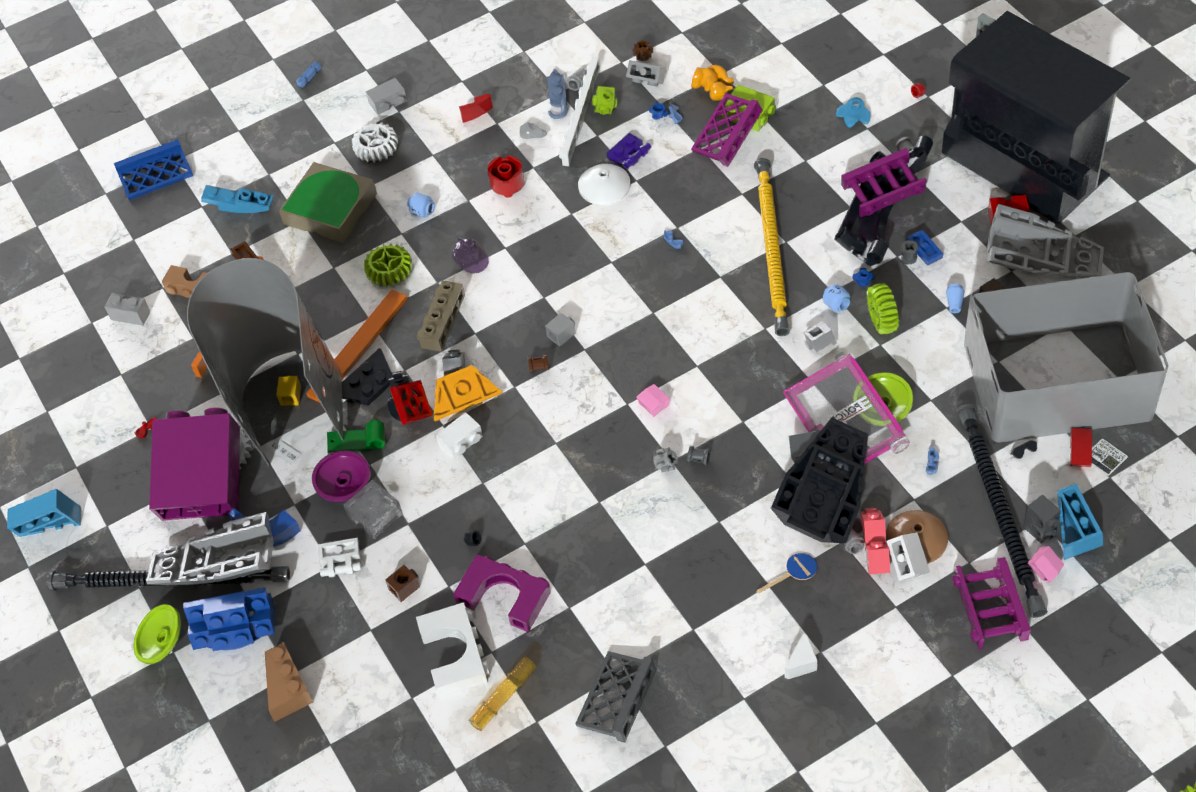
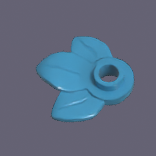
[836,97,870,128]

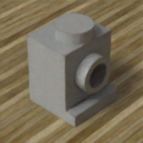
[803,321,837,352]

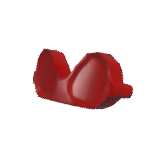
[134,417,157,438]

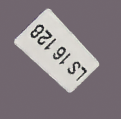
[267,439,301,464]

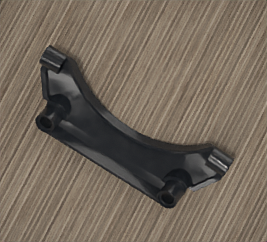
[834,136,933,266]

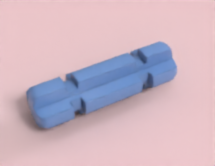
[296,61,321,88]

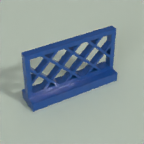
[113,139,193,200]

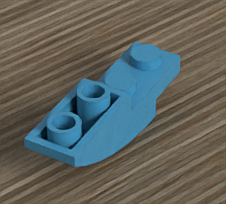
[201,185,274,213]

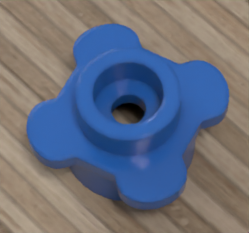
[649,103,668,120]
[852,268,875,287]

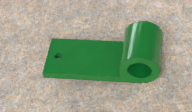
[327,419,385,453]

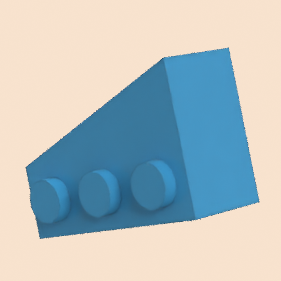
[1057,484,1103,560]
[7,489,81,537]

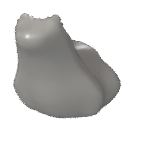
[520,122,547,139]

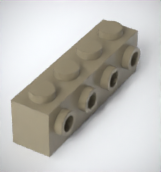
[417,280,465,352]

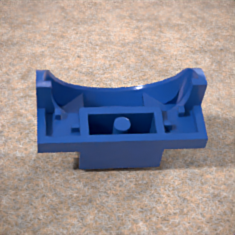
[183,587,275,651]

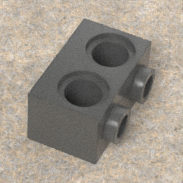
[1023,494,1061,543]

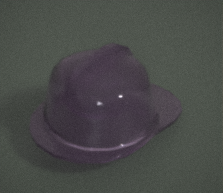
[452,238,489,273]

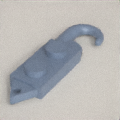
[547,69,568,119]

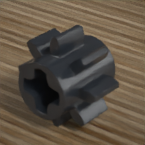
[389,371,410,388]

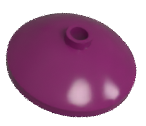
[312,451,371,502]

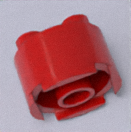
[488,156,525,198]

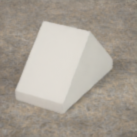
[785,634,817,679]

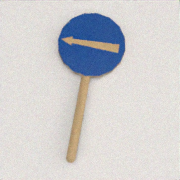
[756,553,817,594]

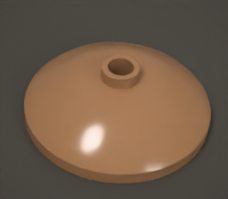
[886,510,948,564]

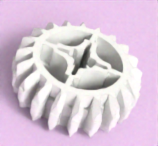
[352,122,398,163]

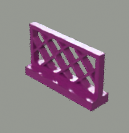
[691,93,763,167]

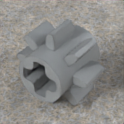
[653,447,678,473]

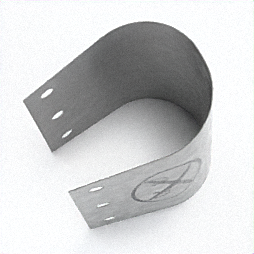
[187,258,343,466]

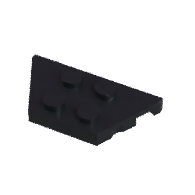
[342,348,393,406]

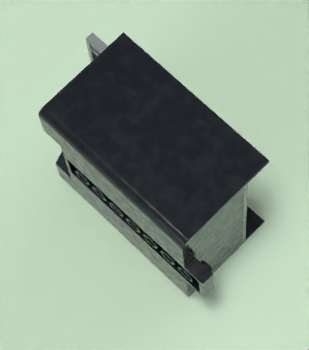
[942,11,1131,223]

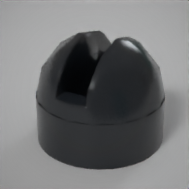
[464,530,481,546]

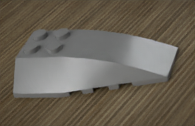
[985,204,1104,278]
[146,512,274,585]

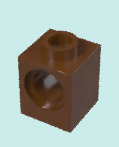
[385,565,420,602]

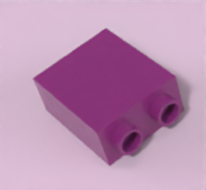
[149,408,240,521]

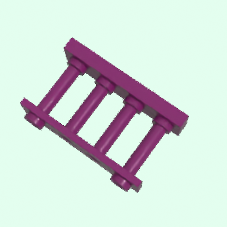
[841,148,927,217]
[952,557,1031,650]

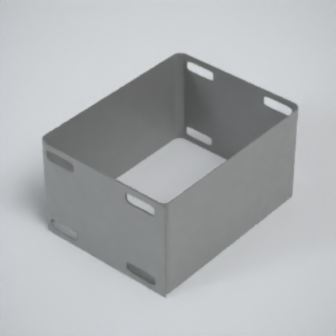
[964,272,1169,443]

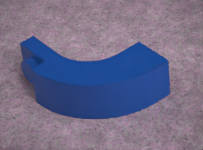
[229,508,300,547]

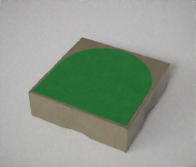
[279,162,377,243]

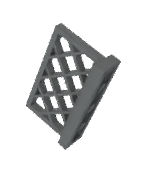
[575,651,657,743]

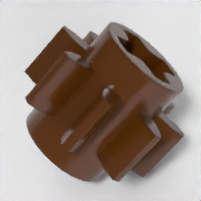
[632,40,653,61]

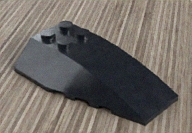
[770,417,868,543]

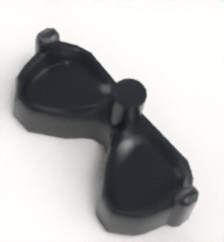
[1010,440,1037,459]

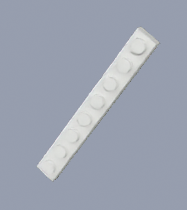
[559,57,600,166]

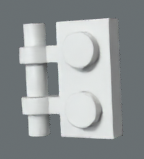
[318,538,361,578]

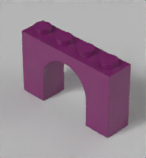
[453,554,551,632]

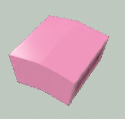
[636,384,670,417]
[1028,546,1064,583]

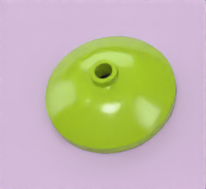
[854,373,913,427]
[133,604,181,664]

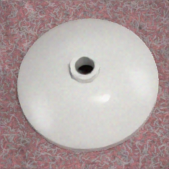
[578,164,631,205]

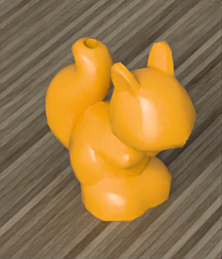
[691,65,734,101]

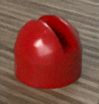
[911,83,926,98]

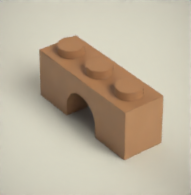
[162,265,207,298]

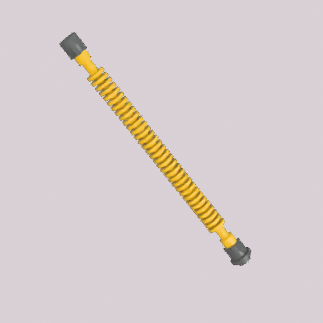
[754,158,790,336]

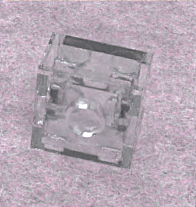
[343,480,403,539]

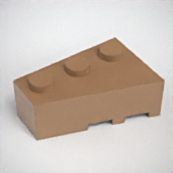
[265,642,313,722]

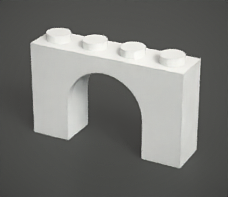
[416,602,489,698]

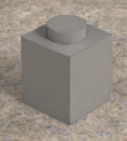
[545,313,576,347]

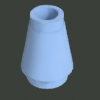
[946,284,965,313]

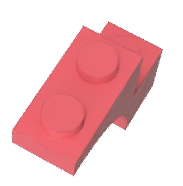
[860,508,890,574]

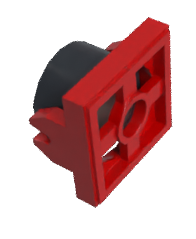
[387,380,433,425]

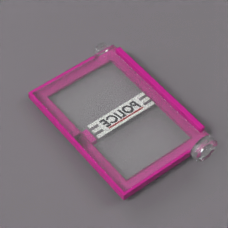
[783,352,910,464]

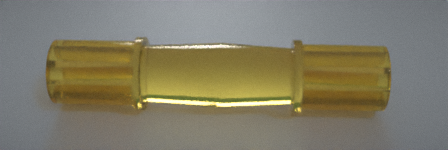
[469,657,537,731]

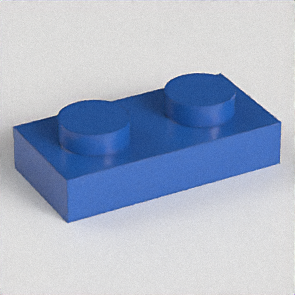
[907,230,943,266]

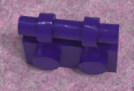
[607,133,651,168]

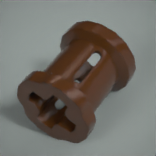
[528,354,549,373]

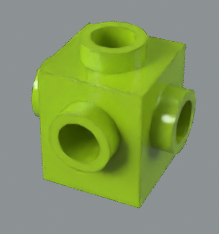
[592,86,617,115]

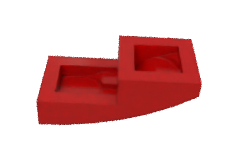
[459,93,493,123]
[1070,428,1092,467]

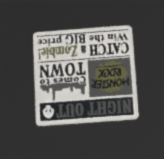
[1092,439,1128,476]

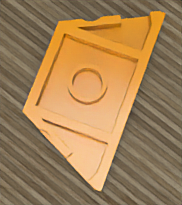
[433,365,502,421]

